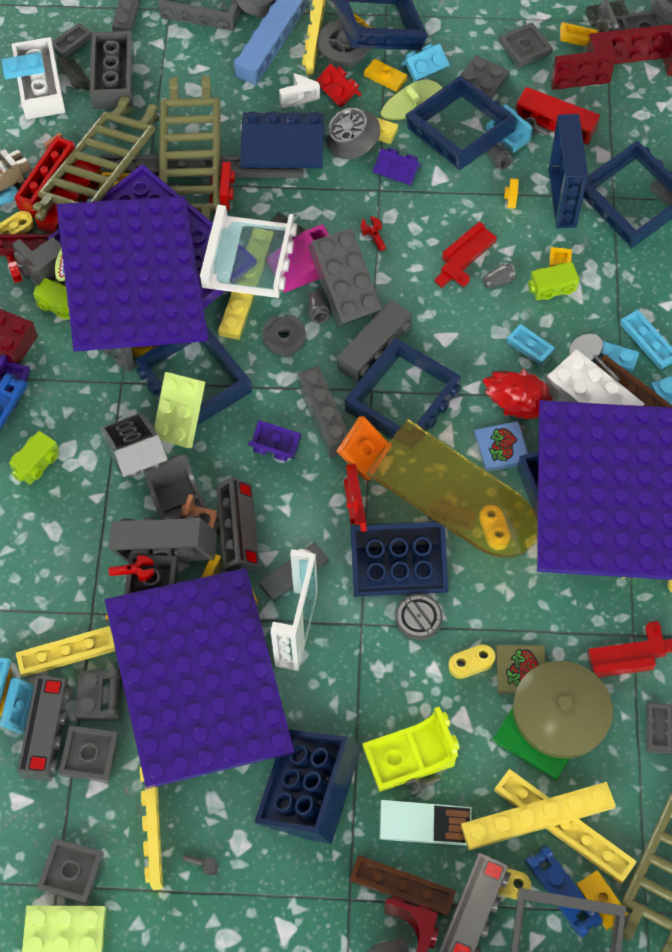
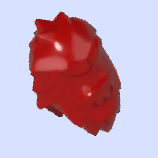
[482,369,553,420]

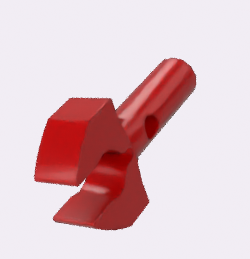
[361,216,386,251]
[6,256,23,284]
[108,555,155,581]

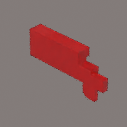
[434,221,497,288]
[343,464,367,532]
[587,621,672,678]

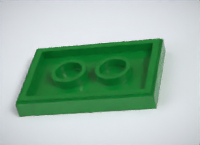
[492,707,570,781]

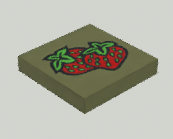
[496,645,546,694]

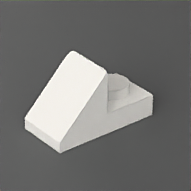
[279,73,320,109]

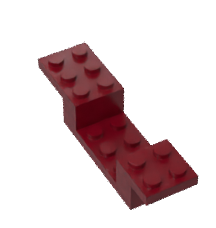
[551,24,672,90]

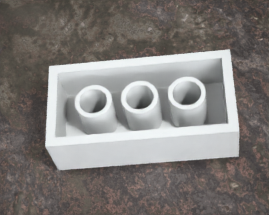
[12,37,66,120]
[546,349,644,406]

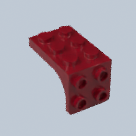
[384,896,440,952]

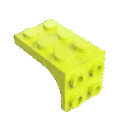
[362,707,460,792]

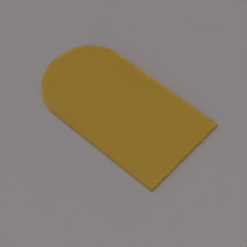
[366,419,537,558]

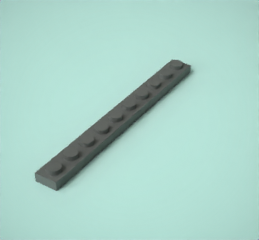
[100,155,304,178]

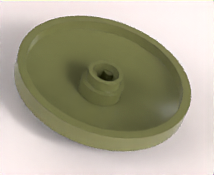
[513,661,613,759]

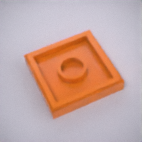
[336,416,392,481]

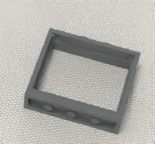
[158,0,242,32]
[510,888,626,952]

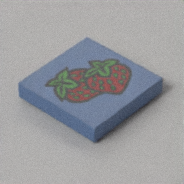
[474,421,528,472]

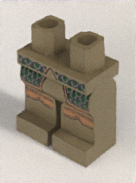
[0,149,32,192]

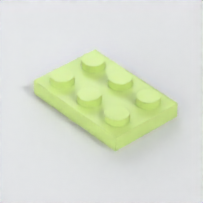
[154,372,205,448]
[22,905,106,952]

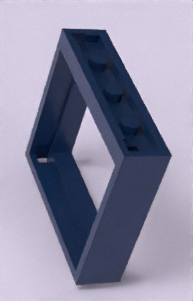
[332,0,428,50]
[405,76,515,171]
[548,114,588,228]
[583,140,672,248]
[135,326,252,425]
[345,338,462,451]

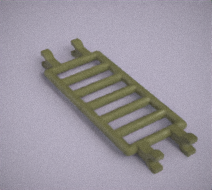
[159,76,221,221]
[32,96,160,221]
[622,791,672,952]

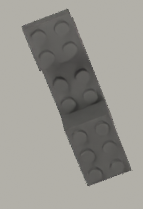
[13,237,136,372]

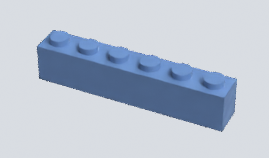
[233,0,308,85]

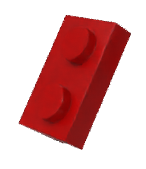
[315,63,362,108]
[209,162,236,211]

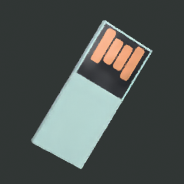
[379,800,471,846]

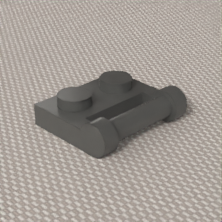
[75,669,122,721]

